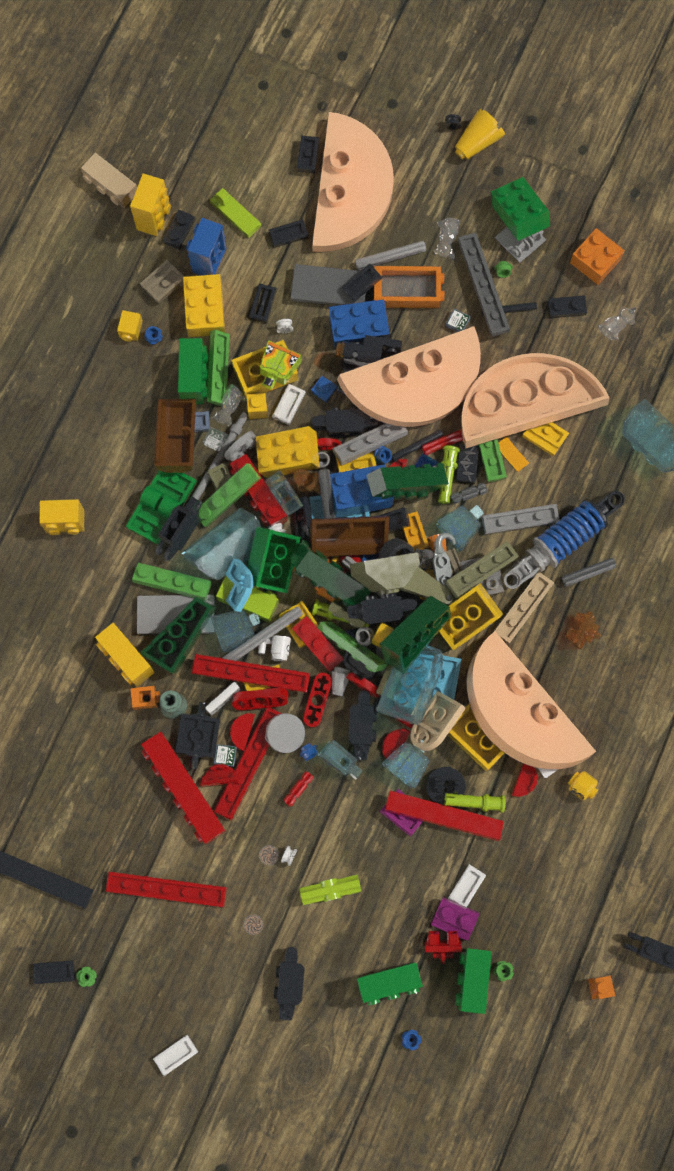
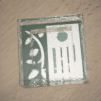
[202,427,228,452]

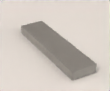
[333,423,408,466]
[481,504,560,535]

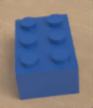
[186,218,227,276]
[329,299,390,350]
[330,464,394,518]

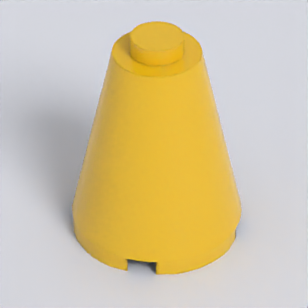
[455,108,505,160]

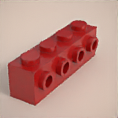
[229,454,288,527]

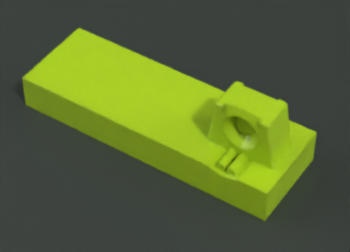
[210,188,261,238]

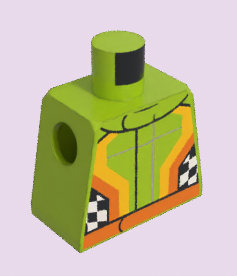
[260,341,302,390]

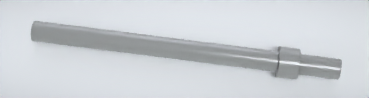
[189,412,248,501]

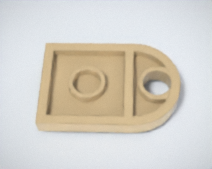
[411,691,465,751]

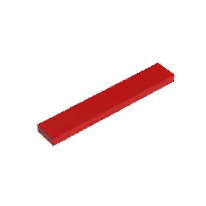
[192,654,310,693]
[214,708,282,821]
[385,791,504,841]
[106,872,227,907]

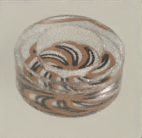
[259,845,279,866]
[244,914,264,935]

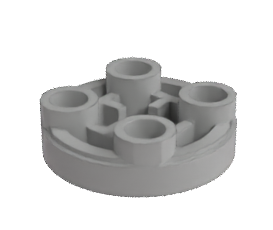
[224,431,256,462]
[265,713,305,753]

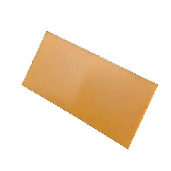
[499,436,529,472]

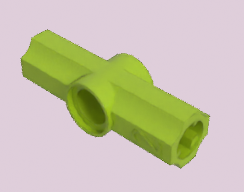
[299,875,362,905]

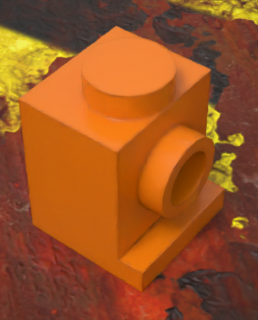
[131,686,160,710]
[587,975,615,999]

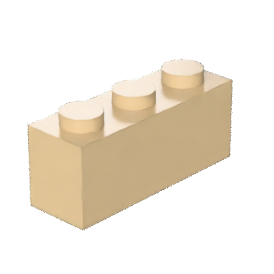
[81,153,137,208]

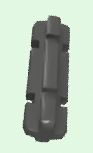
[450,483,487,504]

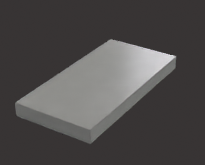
[137,595,215,635]

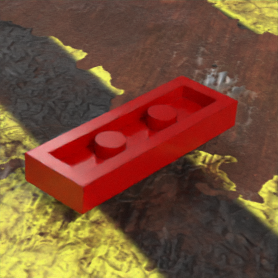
[291,615,344,672]

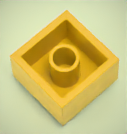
[40,500,84,535]

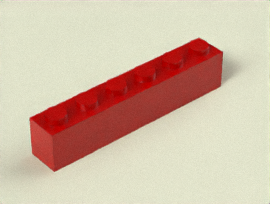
[141,732,226,845]

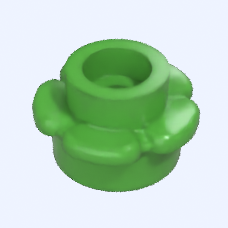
[495,261,513,278]
[494,961,514,981]
[76,967,97,987]

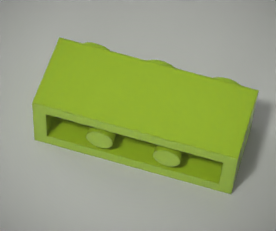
[216,576,279,623]

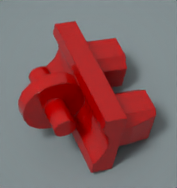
[425,931,462,964]

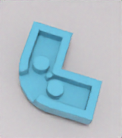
[225,558,253,612]

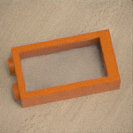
[374,266,444,308]

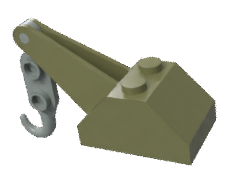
[349,533,456,605]

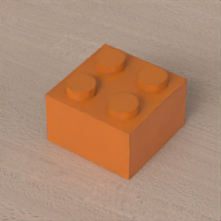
[570,228,625,285]

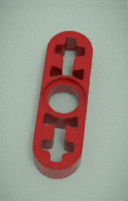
[303,673,332,728]
[232,688,288,710]

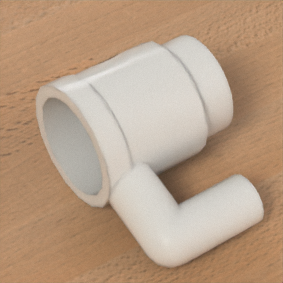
[258,636,291,662]

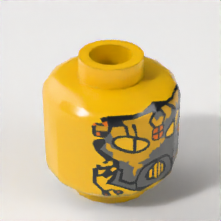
[568,771,598,801]

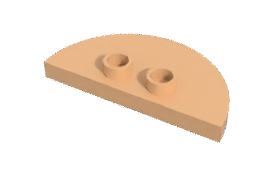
[312,112,394,252]
[337,327,481,427]
[462,353,609,448]
[467,632,596,769]

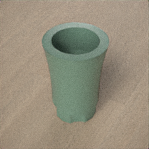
[160,690,187,719]

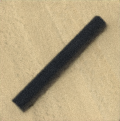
[481,302,537,315]
[392,429,443,462]

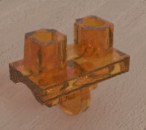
[293,469,321,494]
[566,611,601,650]

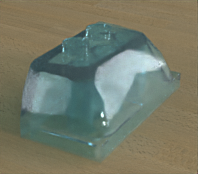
[622,399,674,473]
[181,508,261,580]
[376,646,443,725]

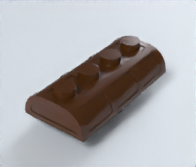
[154,399,196,473]
[310,515,389,557]

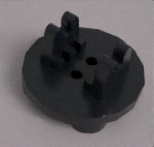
[427,767,466,806]

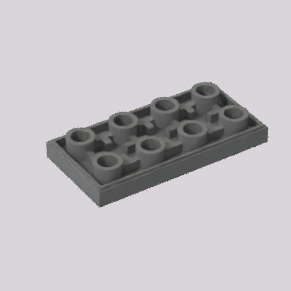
[291,264,366,306]

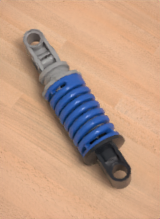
[501,491,625,589]

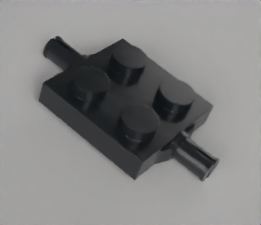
[175,702,221,769]

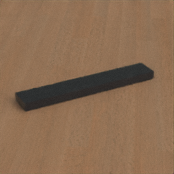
[0,851,94,909]

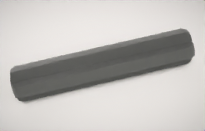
[318,469,335,518]
[562,558,616,587]

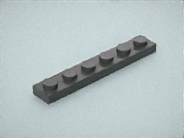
[458,233,510,337]

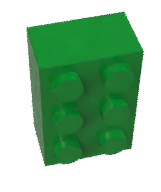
[491,177,550,241]
[178,338,208,405]
[247,527,301,593]
[455,948,492,1014]
[357,962,423,1006]

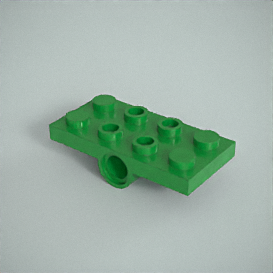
[126,471,197,545]

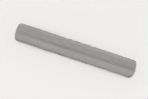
[355,241,426,270]

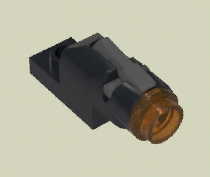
[335,335,402,367]

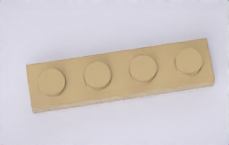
[494,572,554,644]

